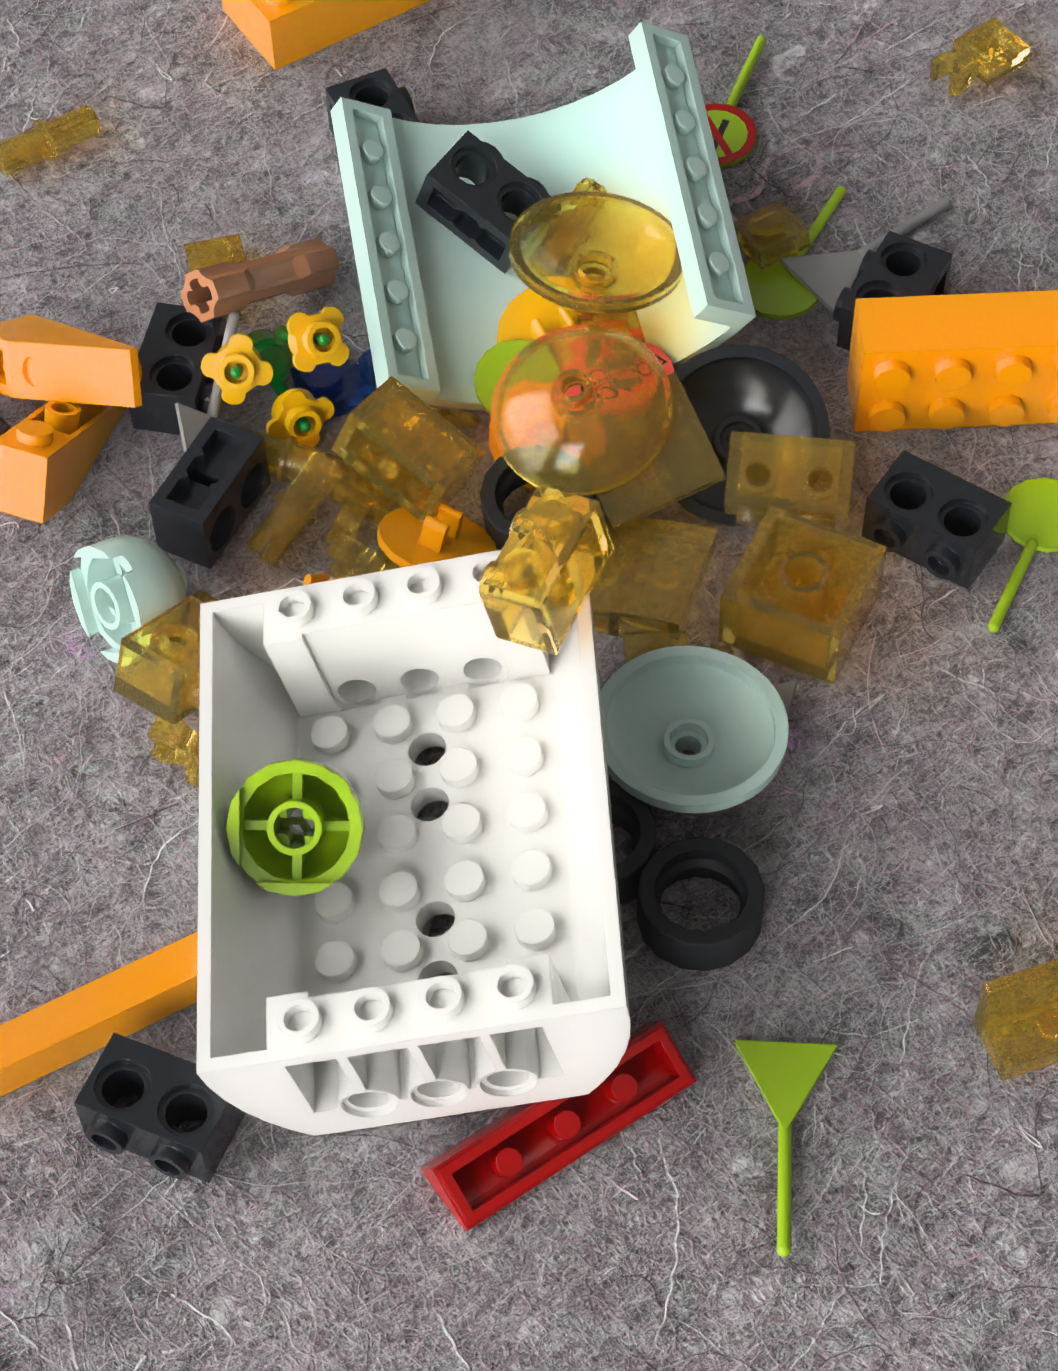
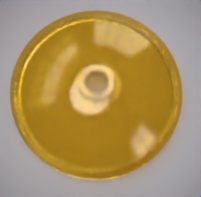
[508,191,683,316]
[491,325,673,496]

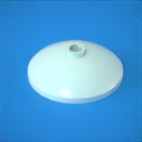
[600,645,789,813]

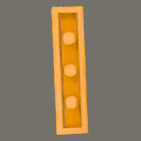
[0,931,198,1097]

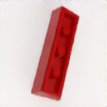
[421,1021,696,1231]

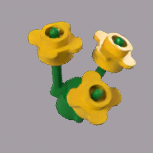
[201,306,349,450]

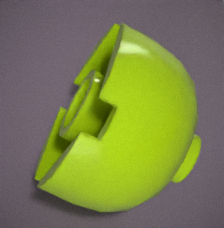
[226,758,365,897]

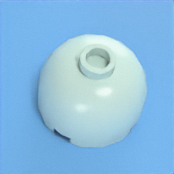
[69,535,188,665]

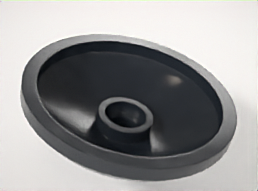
[647,345,830,527]

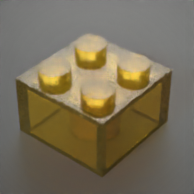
[718,505,887,684]

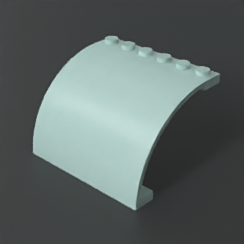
[331,22,756,411]

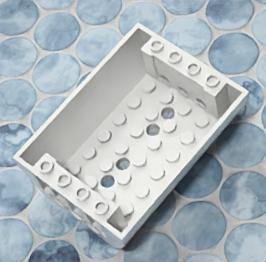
[196,535,630,1136]

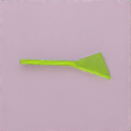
[734,1039,838,1257]

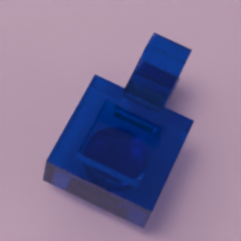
[290,349,378,420]

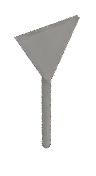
[780,198,950,314]

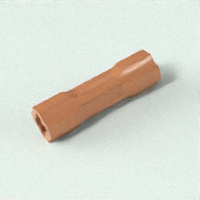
[180,237,340,323]

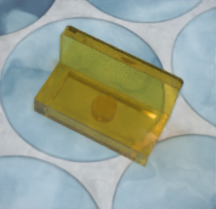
[973,959,1058,1081]

